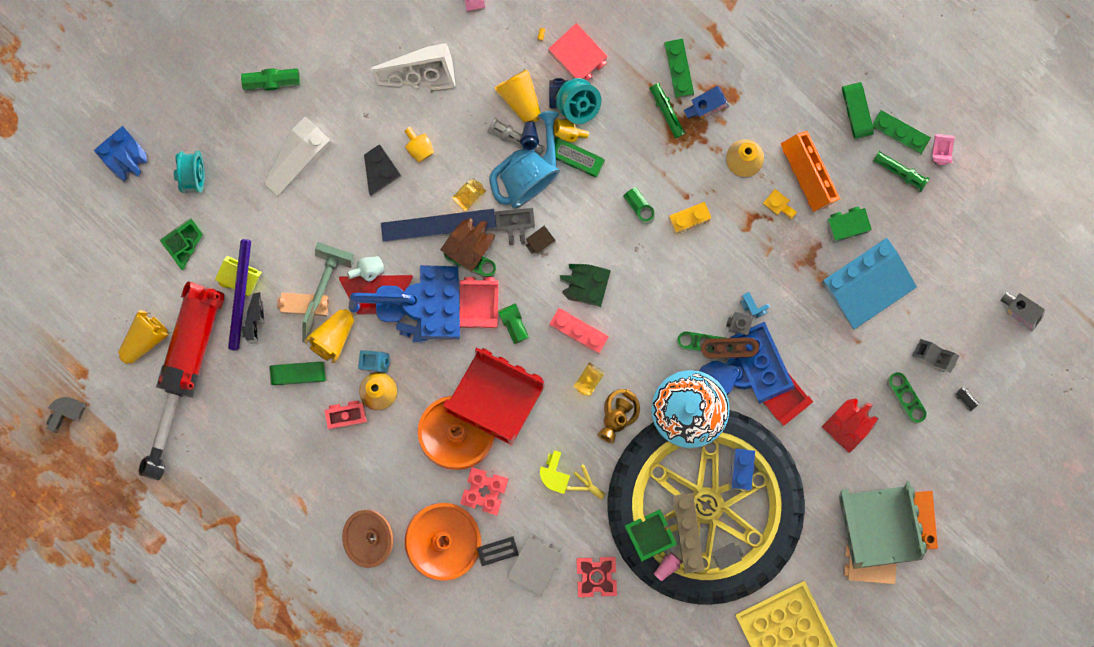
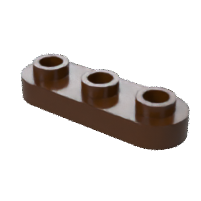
[701,338,759,359]

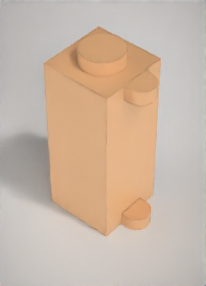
[277,293,329,317]

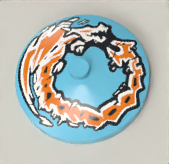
[651,370,729,448]

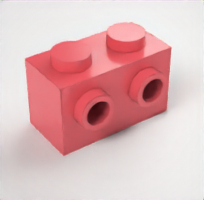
[324,401,367,430]

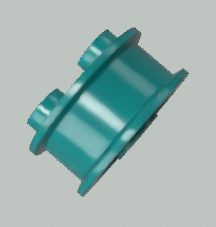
[556,78,602,124]
[173,151,205,193]

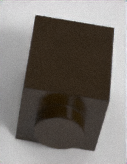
[525,225,556,256]

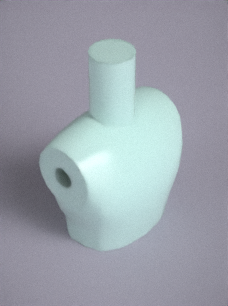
[347,256,385,281]

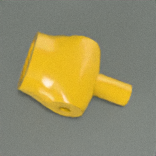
[553,118,589,142]
[404,127,435,163]

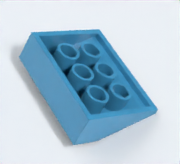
[821,238,917,330]

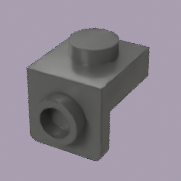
[726,312,753,335]

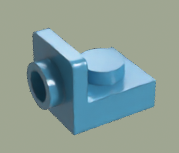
[358,350,390,372]

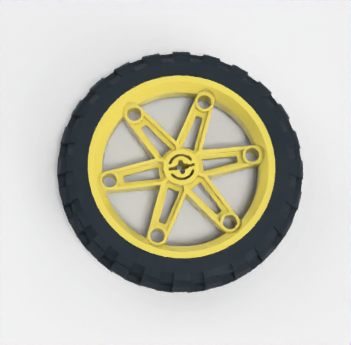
[607,410,805,605]

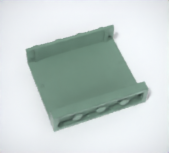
[839,481,927,569]

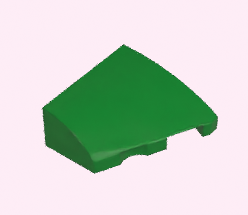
[159,218,203,270]

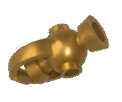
[597,389,640,444]

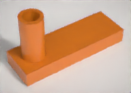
[913,491,938,549]

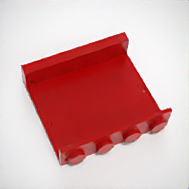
[443,347,545,446]

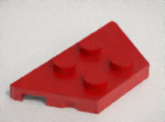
[339,275,413,315]

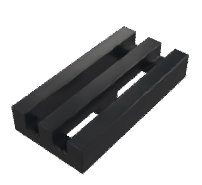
[476,536,519,566]

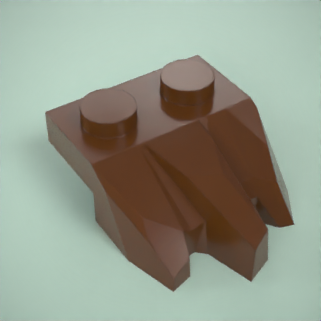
[440,218,495,272]

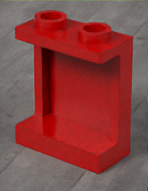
[753,374,814,427]

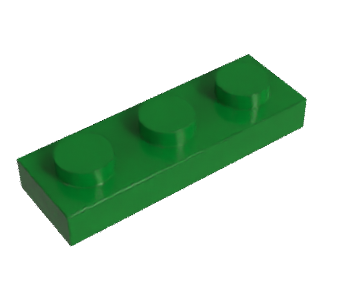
[664,39,694,99]
[872,110,931,155]

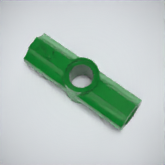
[241,68,300,91]

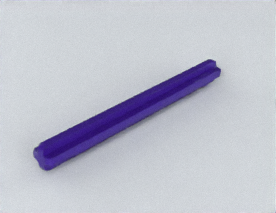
[228,239,251,351]

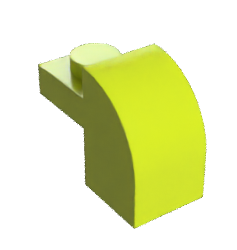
[540,450,570,494]

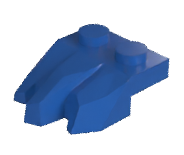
[94,126,147,182]

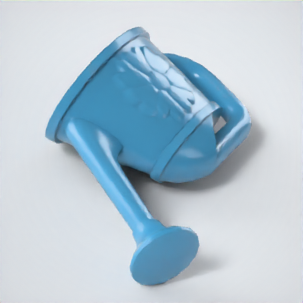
[489,111,560,208]

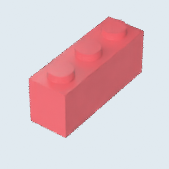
[549,308,609,355]

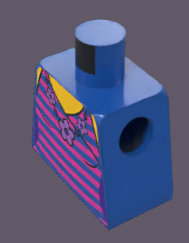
[684,86,729,120]

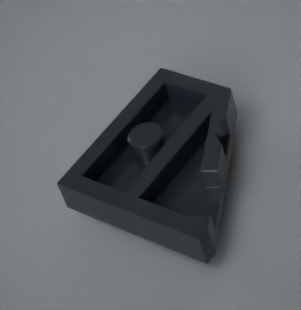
[364,144,401,196]

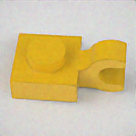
[763,189,797,220]

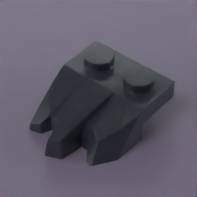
[242,292,265,344]

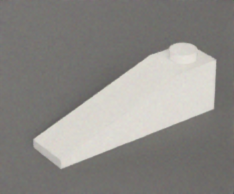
[371,43,455,90]
[264,117,332,196]

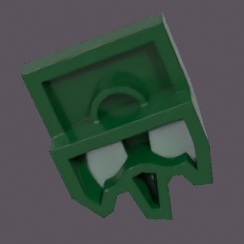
[559,264,611,308]

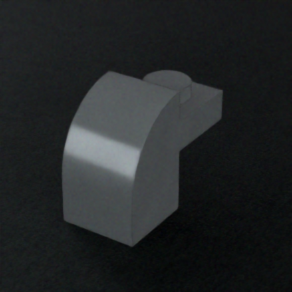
[912,339,959,373]
[46,397,87,433]

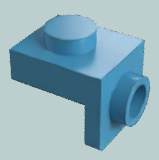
[740,292,770,318]

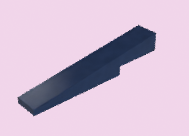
[381,209,496,242]

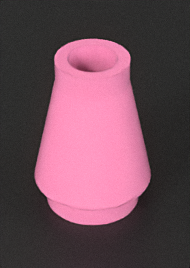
[654,552,682,581]

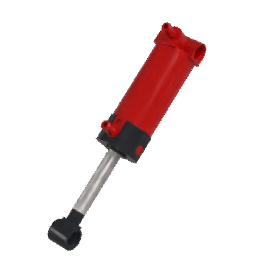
[138,281,224,481]

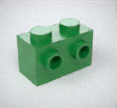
[827,206,872,243]

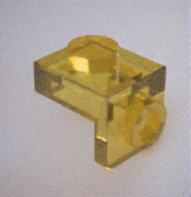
[452,178,486,211]
[574,362,605,396]

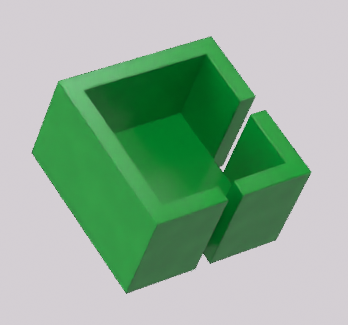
[624,509,677,562]

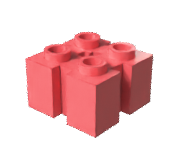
[460,467,509,516]
[576,557,617,597]

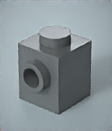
[711,542,743,570]

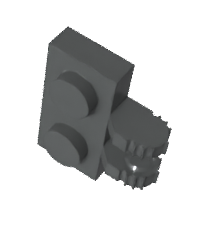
[495,208,535,245]

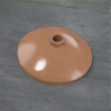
[342,510,393,568]

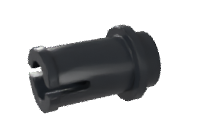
[955,386,979,411]

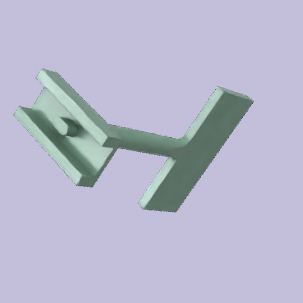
[302,242,354,343]

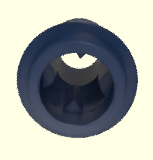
[520,121,539,150]

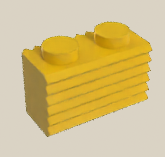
[668,202,711,235]

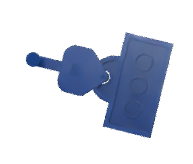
[348,265,460,340]
[699,322,795,404]

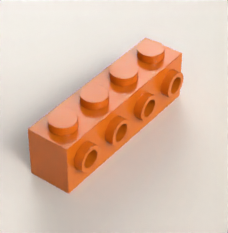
[780,131,840,212]

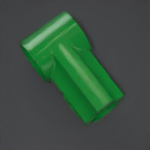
[623,187,655,224]
[498,303,529,344]

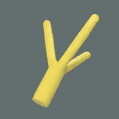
[566,465,605,499]

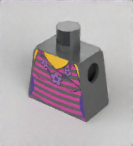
[1001,292,1045,332]

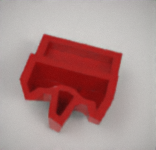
[822,398,879,453]

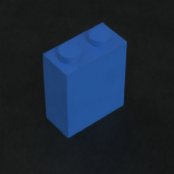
[729,449,755,491]

